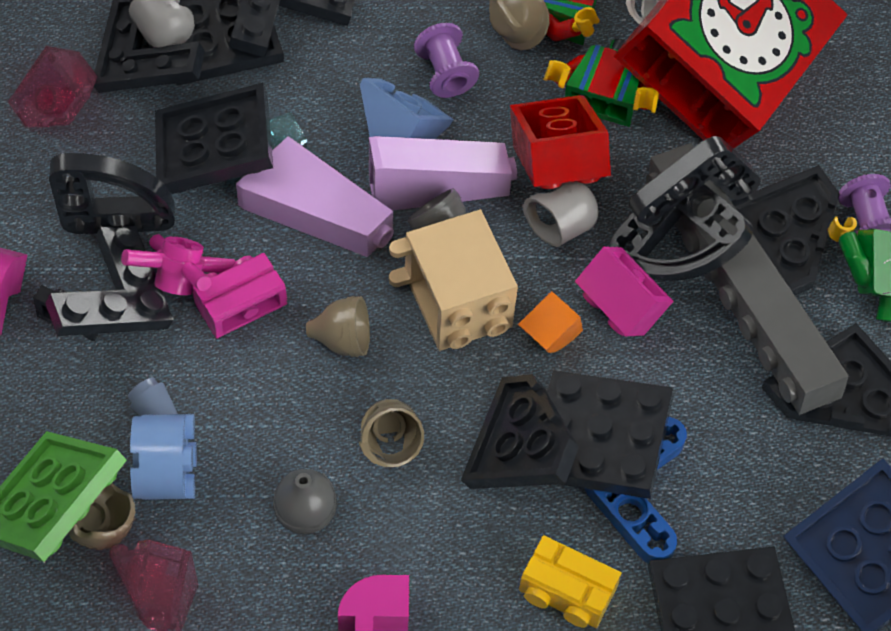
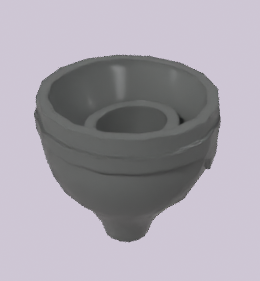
[407,188,466,230]
[273,469,337,534]

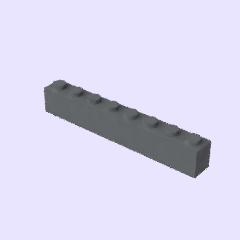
[646,143,849,415]

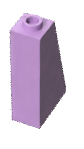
[236,136,394,257]
[369,136,517,211]

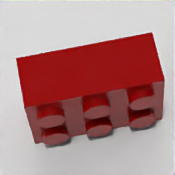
[510,95,611,189]

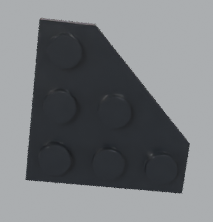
[731,165,839,295]
[762,323,891,437]
[461,374,579,489]

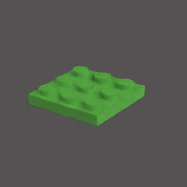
[0,431,127,562]

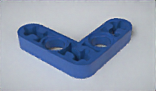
[584,417,687,564]

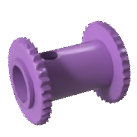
[414,23,479,98]
[838,174,891,235]

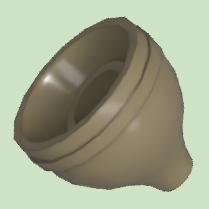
[306,296,370,357]

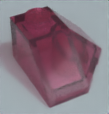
[8,46,97,128]
[109,540,198,631]

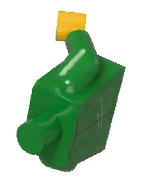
[828,217,891,322]

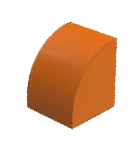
[518,291,583,353]

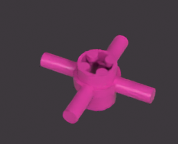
[121,234,236,295]

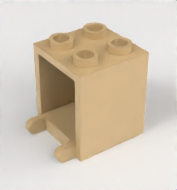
[389,209,518,351]

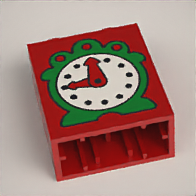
[613,0,848,149]

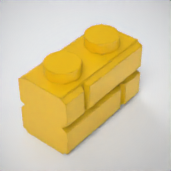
[519,535,622,629]

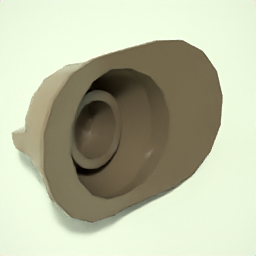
[489,0,549,50]

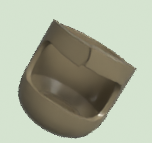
[359,399,424,467]

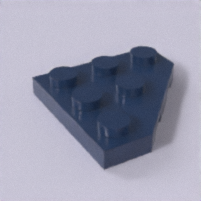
[783,458,891,631]

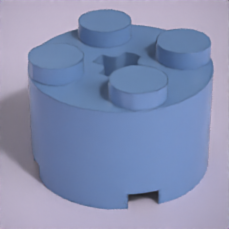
[130,414,197,500]

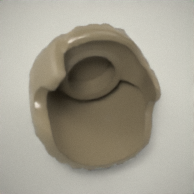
[68,483,136,550]

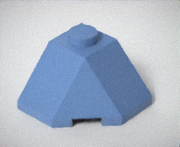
[360,78,454,139]

